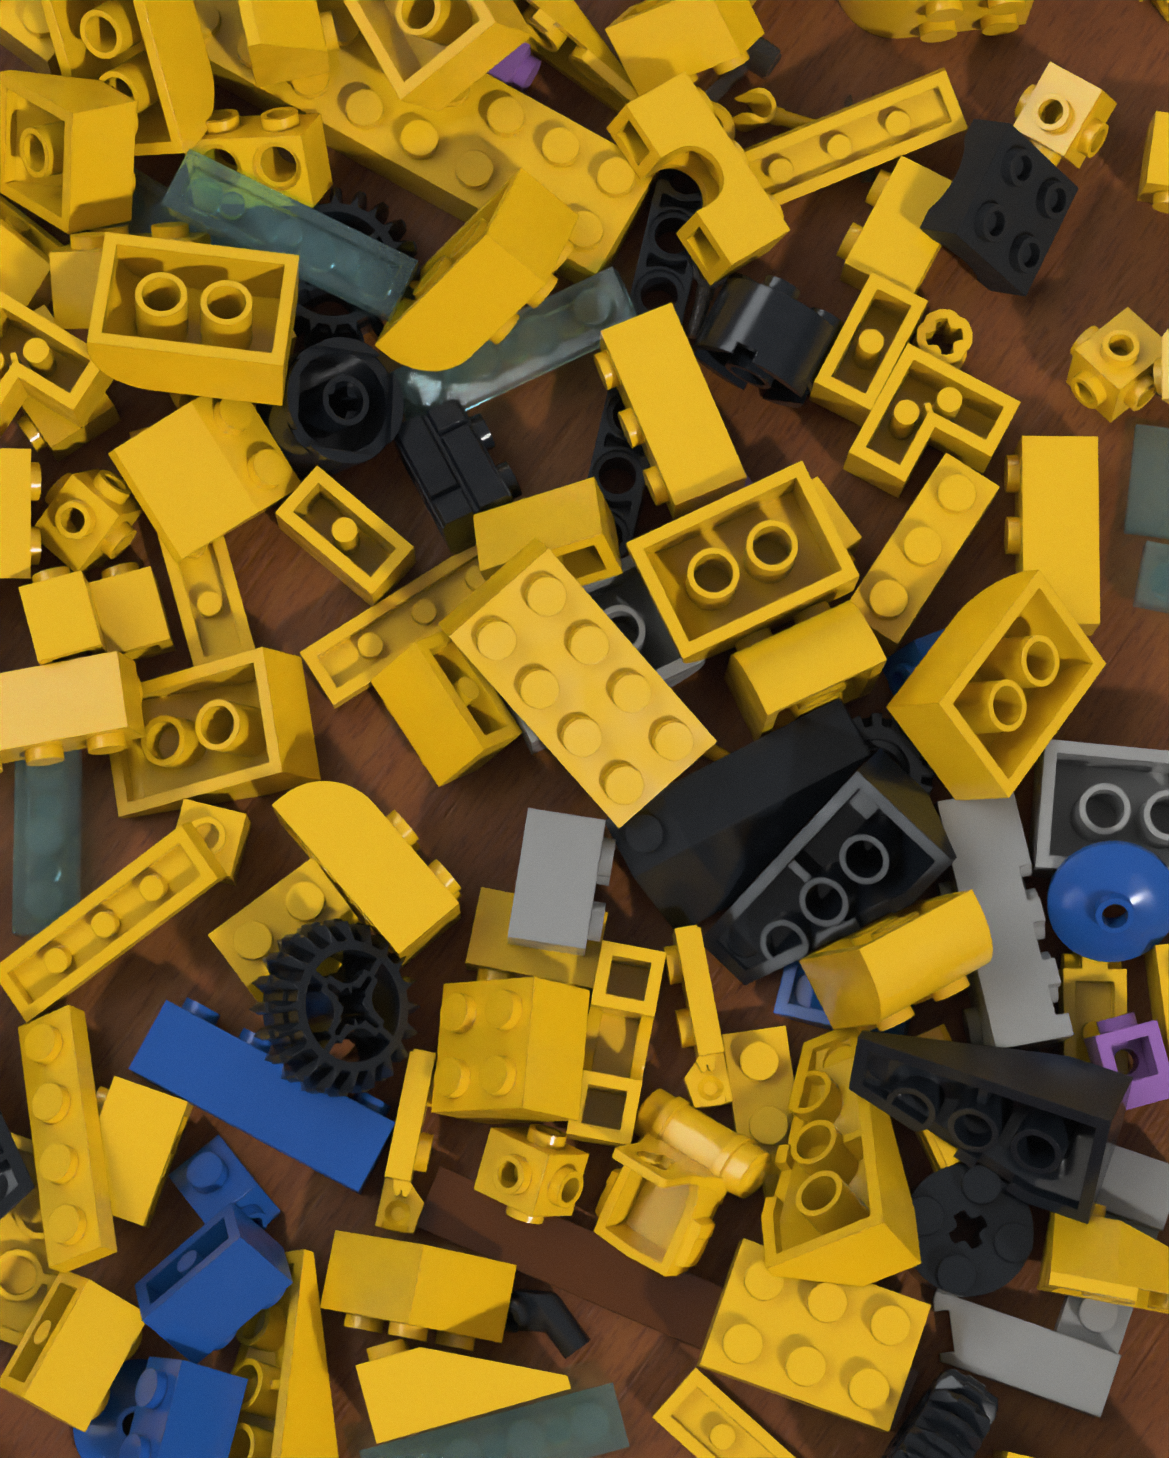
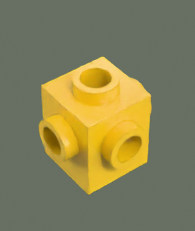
[1013,62,1117,169]
[1066,307,1161,423]
[35,468,143,572]
[474,1124,589,1224]

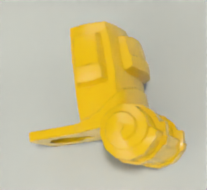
[593,1088,771,1277]

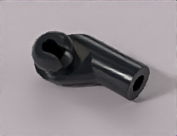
[504,1289,591,1359]

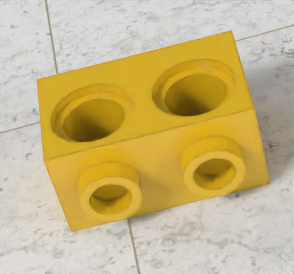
[184,107,333,211]

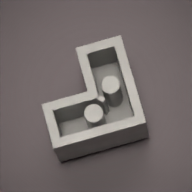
[507,808,616,956]

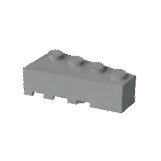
[934,792,1074,1051]

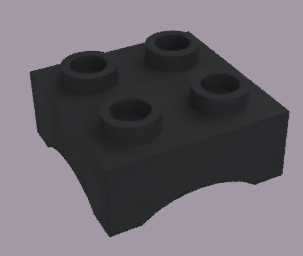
[920,119,1079,297]

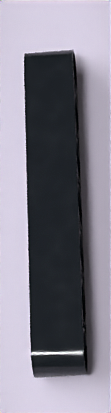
[587,169,703,559]

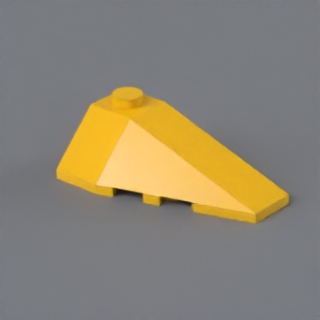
[513,0,642,114]
[761,1027,921,1287]
[1037,1204,1169,1314]
[228,1249,339,1458]

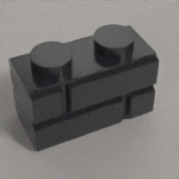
[393,398,522,554]

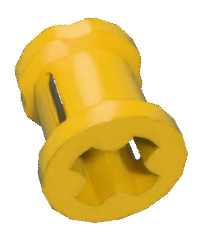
[912,309,973,370]

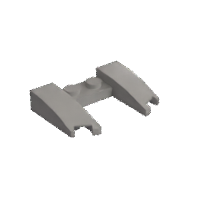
[932,1146,1169,1418]

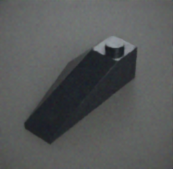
[605,698,871,929]
[703,748,957,985]
[849,1030,1133,1224]

